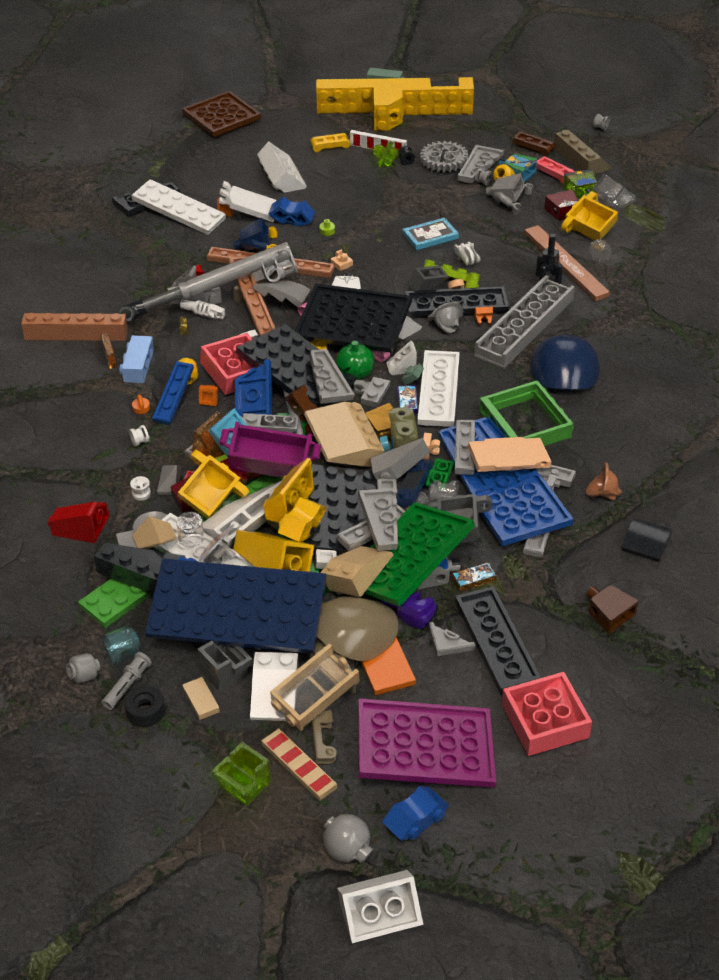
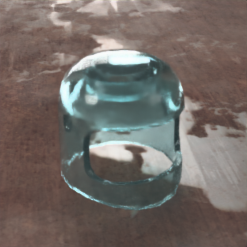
[104,626,141,664]

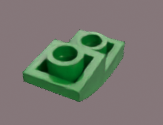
[426,458,454,490]

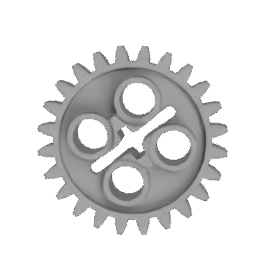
[420,141,468,173]

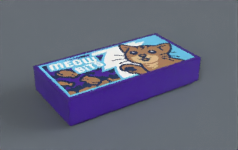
[398,386,418,414]

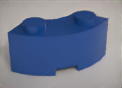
[268,196,315,226]
[382,786,449,840]

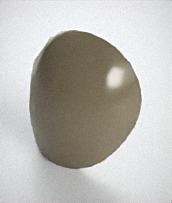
[317,597,399,661]

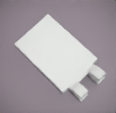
[219,181,276,222]

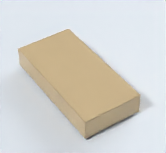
[182,677,220,720]

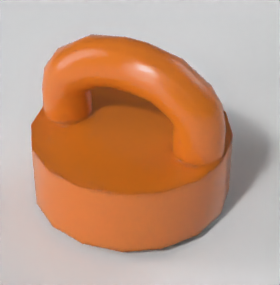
[132,394,150,414]

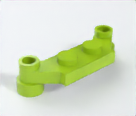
[424,259,480,288]

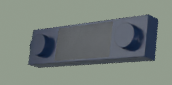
[396,459,433,507]

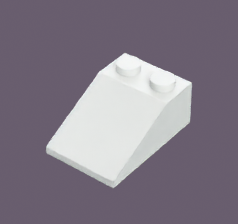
[250,652,299,721]

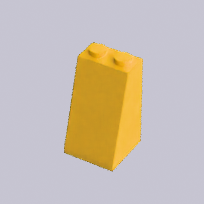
[233,530,314,572]

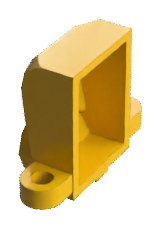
[561,191,618,241]
[177,450,250,519]

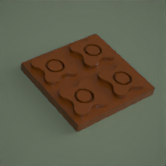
[182,91,261,137]

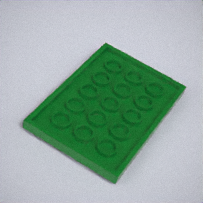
[364,502,476,607]

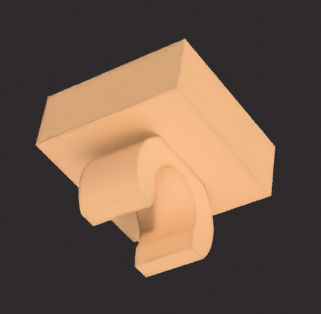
[331,249,353,271]
[423,433,440,460]

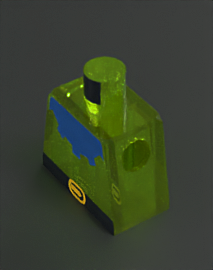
[563,169,597,199]

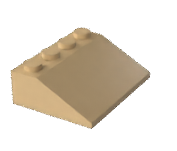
[304,402,385,467]

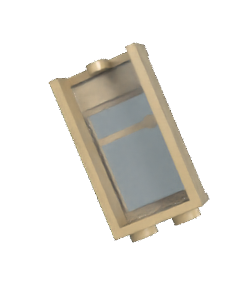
[270,643,360,731]

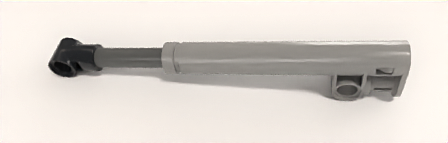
[118,242,298,321]

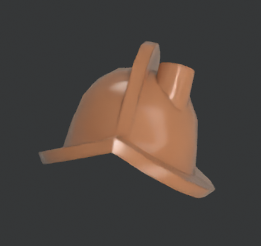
[586,462,622,501]

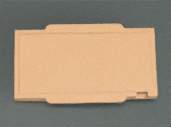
[467,437,552,472]

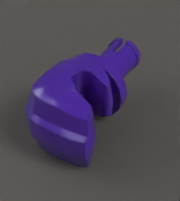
[382,592,437,629]

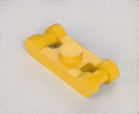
[310,133,350,152]

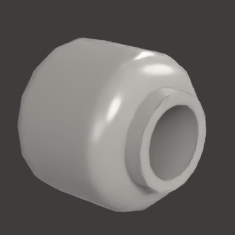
[66,653,100,683]

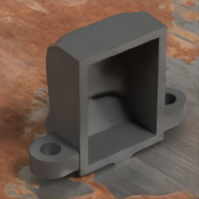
[425,494,493,544]

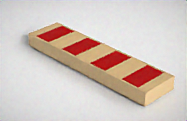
[262,729,337,801]

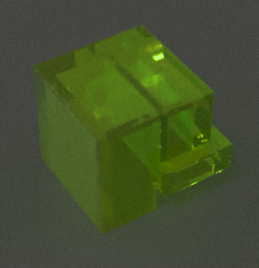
[211,741,271,806]

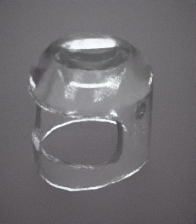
[428,480,459,502]

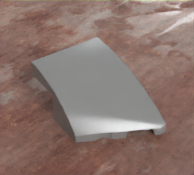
[252,281,310,307]

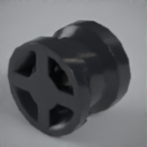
[398,146,415,165]

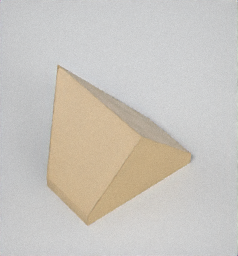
[132,516,177,549]

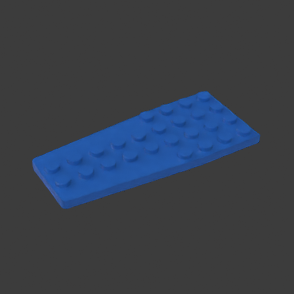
[439,417,574,546]

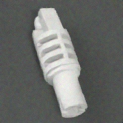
[180,299,225,320]

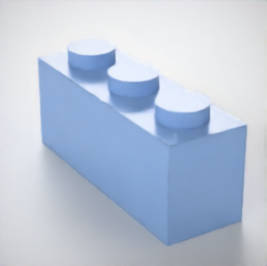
[119,335,154,383]

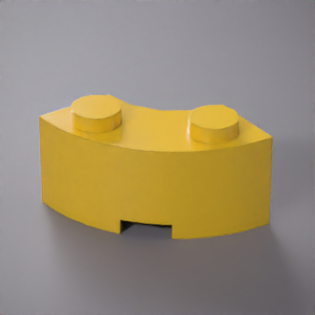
[278,497,327,542]

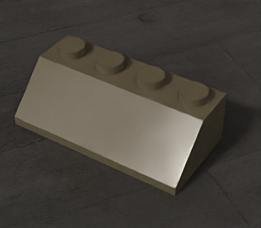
[555,130,612,177]

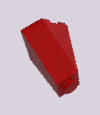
[48,502,110,543]

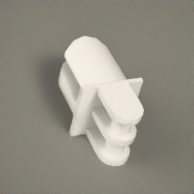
[454,242,480,266]

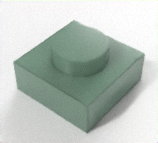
[401,363,424,385]

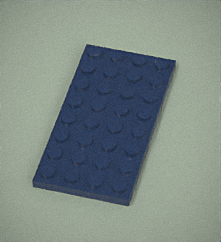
[145,558,327,654]

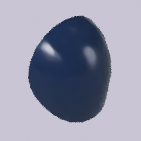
[530,334,600,391]

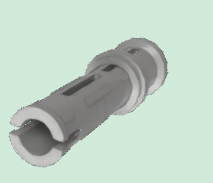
[101,652,152,710]

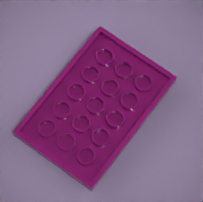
[357,698,496,787]

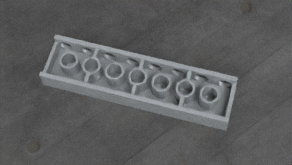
[474,275,575,369]

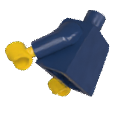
[233,218,277,252]

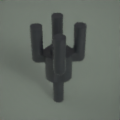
[536,234,563,286]

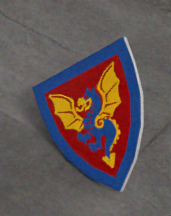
[199,524,236,562]

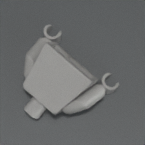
[486,173,533,215]

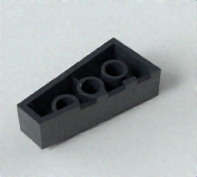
[94,543,186,595]

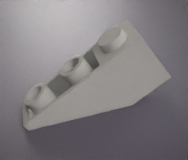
[243,413,299,433]

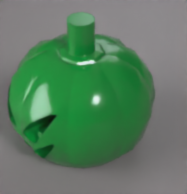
[336,341,375,380]

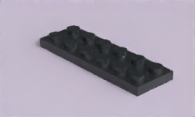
[405,286,509,317]
[455,586,541,694]

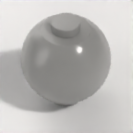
[323,814,374,864]

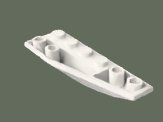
[197,481,282,549]

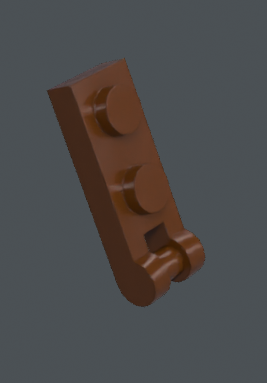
[512,131,556,156]

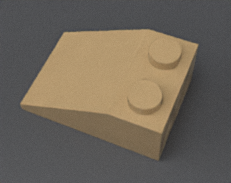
[320,546,393,597]

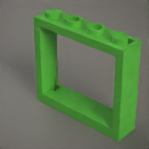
[479,380,574,446]

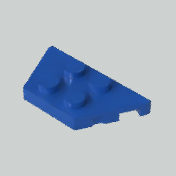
[235,359,272,417]

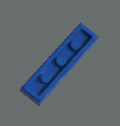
[152,361,194,425]

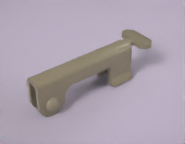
[309,700,337,764]

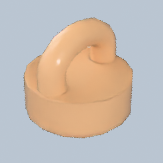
[448,279,465,289]

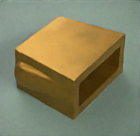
[365,403,405,443]

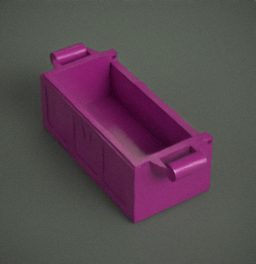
[219,422,321,478]

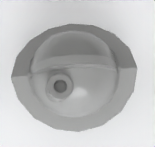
[428,302,463,334]

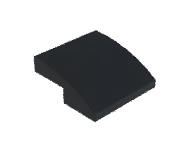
[621,518,672,562]

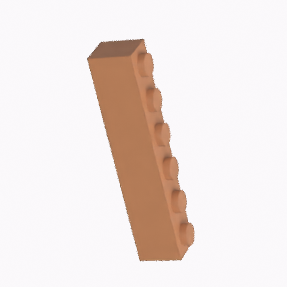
[21,313,128,341]

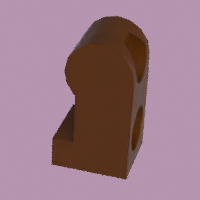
[285,384,318,422]

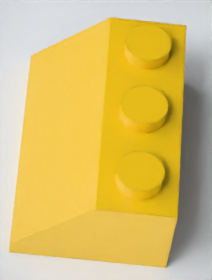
[263,458,314,523]

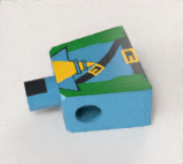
[499,154,537,182]

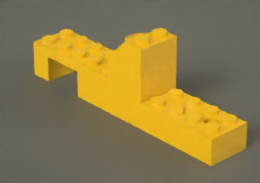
[316,77,474,131]

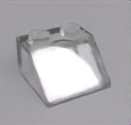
[593,174,638,208]

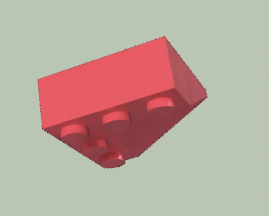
[200,333,254,395]
[502,672,592,756]

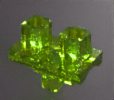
[373,141,399,167]

